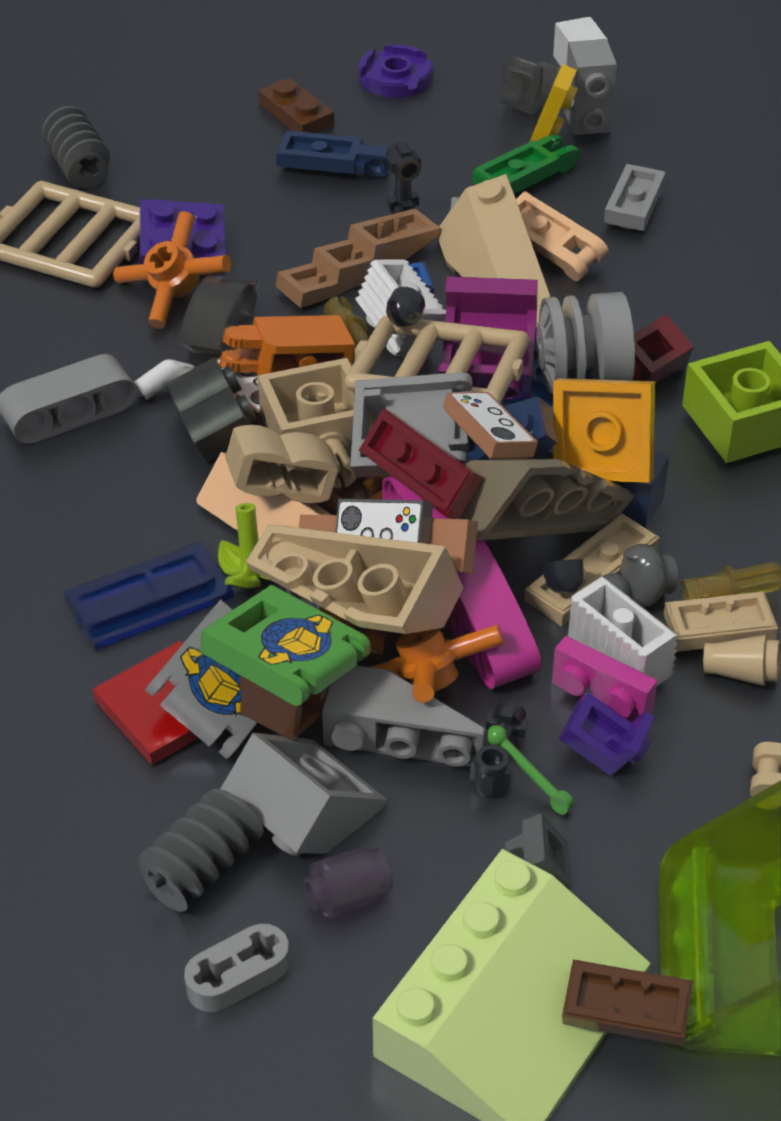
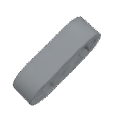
[184,924,290,1012]

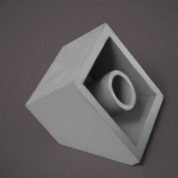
[220,733,388,856]

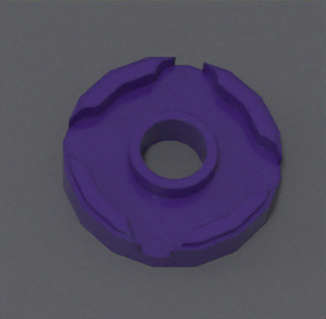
[358,44,434,98]

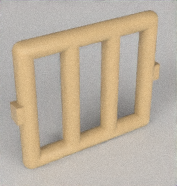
[0,181,140,288]
[344,315,530,404]

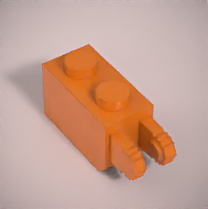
[220,315,355,375]

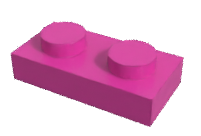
[552,636,658,723]

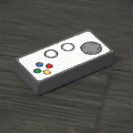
[335,499,433,544]

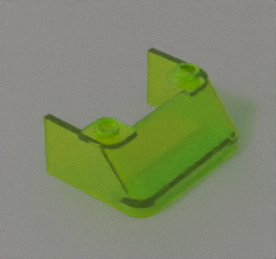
[659,780,781,1056]

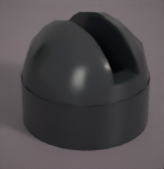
[386,287,426,328]
[543,559,584,595]

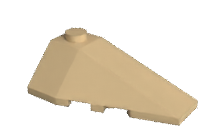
[438,174,550,333]
[246,524,464,634]

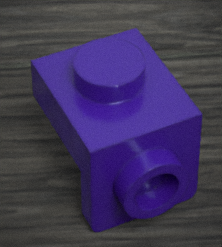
[558,692,655,776]

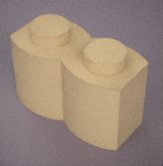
[225,425,338,503]

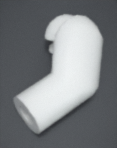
[134,359,195,400]

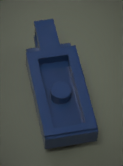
[276,131,389,177]

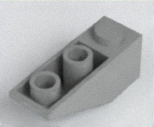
[322,666,485,767]

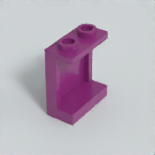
[438,276,538,401]

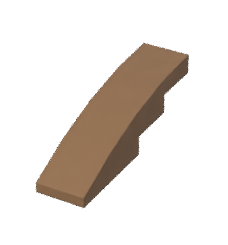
[276,209,441,308]

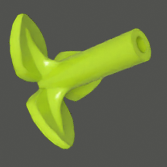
[218,503,269,589]

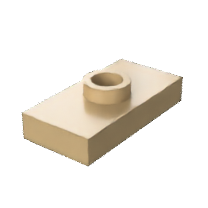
[664,591,778,652]

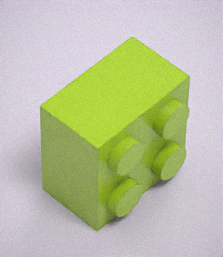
[682,341,781,463]

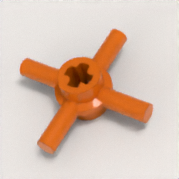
[113,211,231,329]
[370,624,505,703]

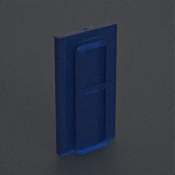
[64,541,234,650]

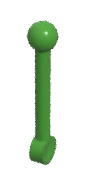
[486,725,574,815]

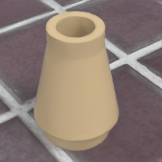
[703,635,780,687]

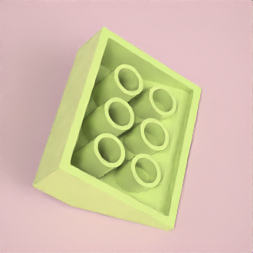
[373,849,651,1121]

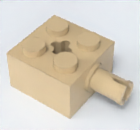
[257,358,375,488]

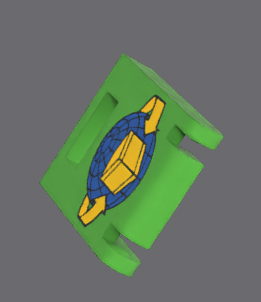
[200,585,371,706]

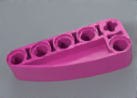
[382,476,541,690]

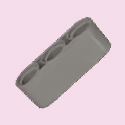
[0,354,138,444]

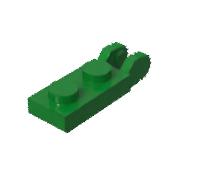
[472,134,581,194]

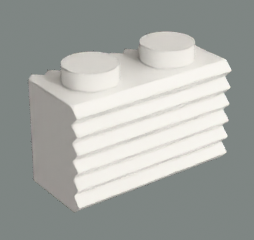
[355,260,446,358]
[568,577,679,686]

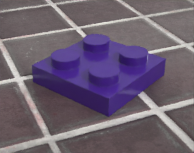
[139,199,226,264]

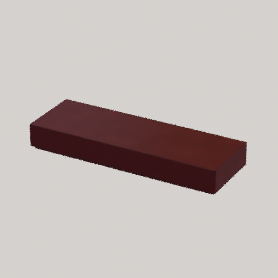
[359,408,484,519]

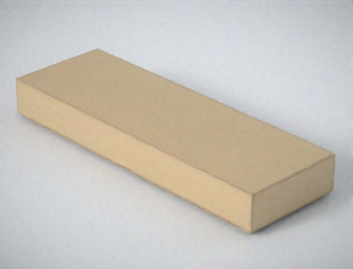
[524,514,660,627]

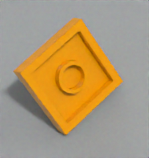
[553,378,655,483]

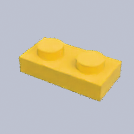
[529,64,578,142]

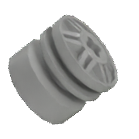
[536,292,635,394]

